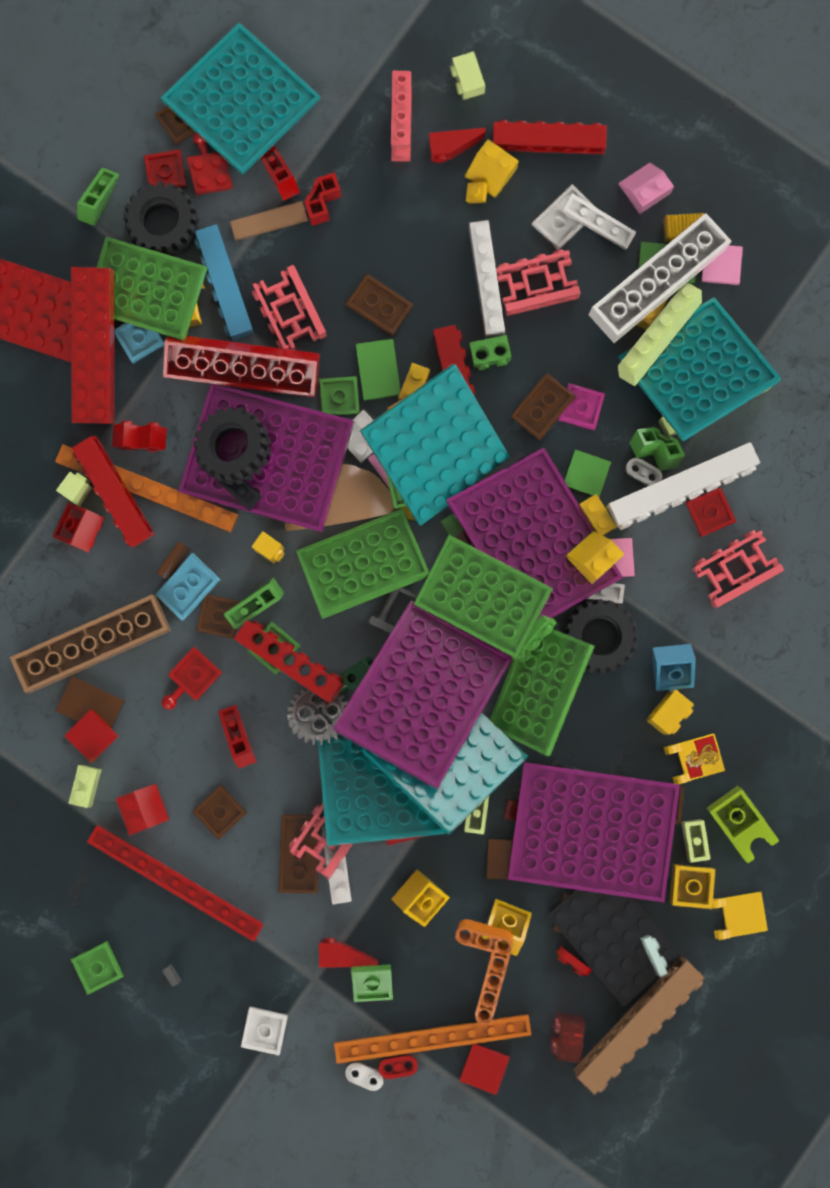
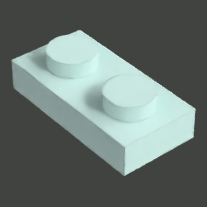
[640,935,668,977]

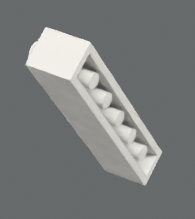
[469,220,505,339]

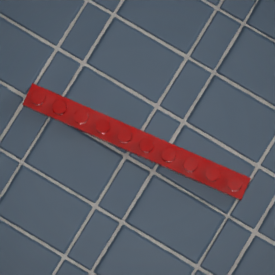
[87,825,264,942]

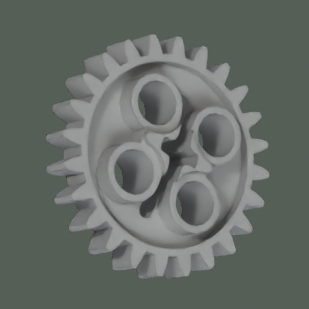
[287,684,348,745]

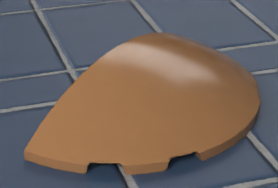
[285,464,398,531]

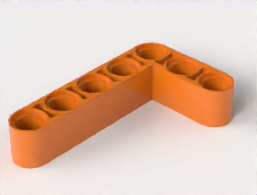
[456,919,513,1024]

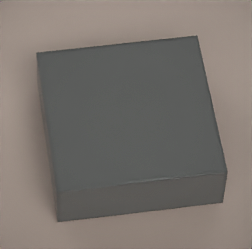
[162,964,181,987]

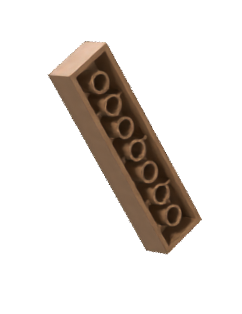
[10,594,171,693]
[573,956,705,1095]

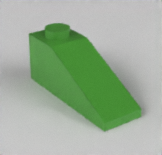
[77,168,119,226]
[223,578,284,629]

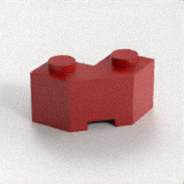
[304,172,341,226]
[112,420,167,452]

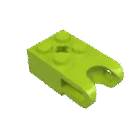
[706,786,779,863]

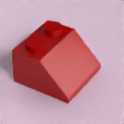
[52,503,104,553]
[116,784,170,835]

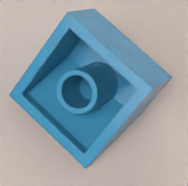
[652,644,696,691]

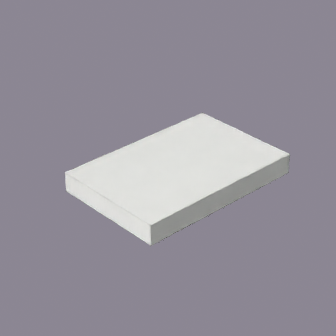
[532,185,595,250]

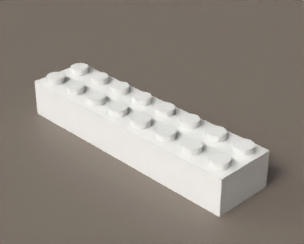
[589,213,731,343]
[605,442,760,530]

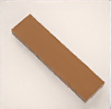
[230,201,308,241]

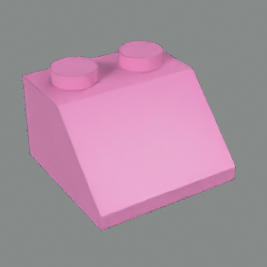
[619,163,674,214]

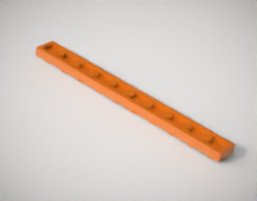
[55,444,239,533]
[334,1014,531,1064]

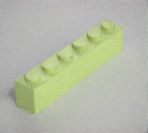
[618,283,702,386]

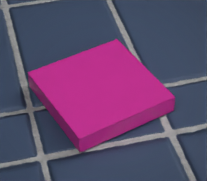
[558,383,605,430]

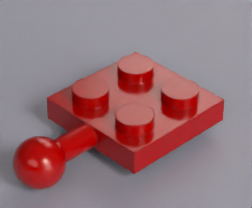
[187,132,232,196]
[161,647,223,710]

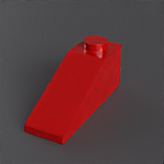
[429,128,486,163]
[260,145,300,201]
[218,704,257,769]
[319,937,379,967]

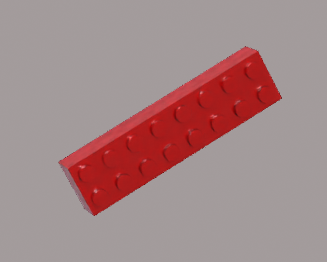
[71,267,115,424]
[163,336,320,397]

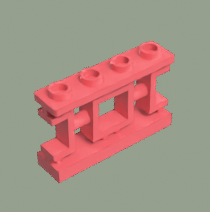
[391,71,412,161]
[496,249,581,316]
[252,265,327,350]
[692,530,784,609]
[289,803,353,879]

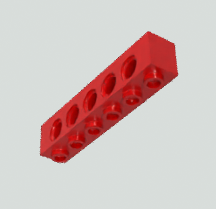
[234,620,344,704]

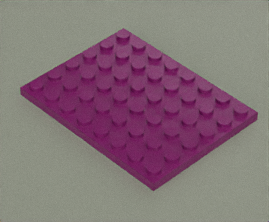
[178,384,355,532]
[446,448,623,622]
[333,600,512,789]
[508,762,680,902]

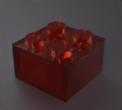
[550,1012,585,1063]

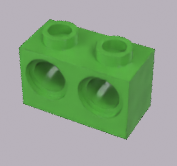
[469,335,511,370]

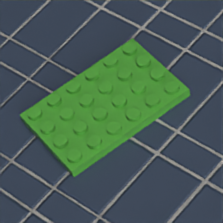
[96,237,208,340]
[296,509,429,619]
[414,535,553,658]
[490,629,594,756]

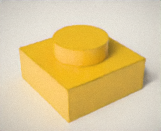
[466,182,488,204]

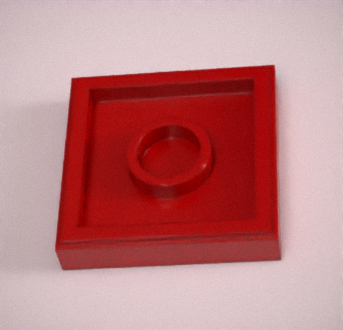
[144,149,187,189]
[685,487,736,537]
[64,709,119,763]
[459,1043,510,1095]

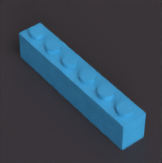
[194,224,254,341]

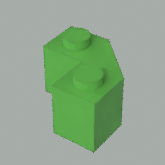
[629,427,685,471]

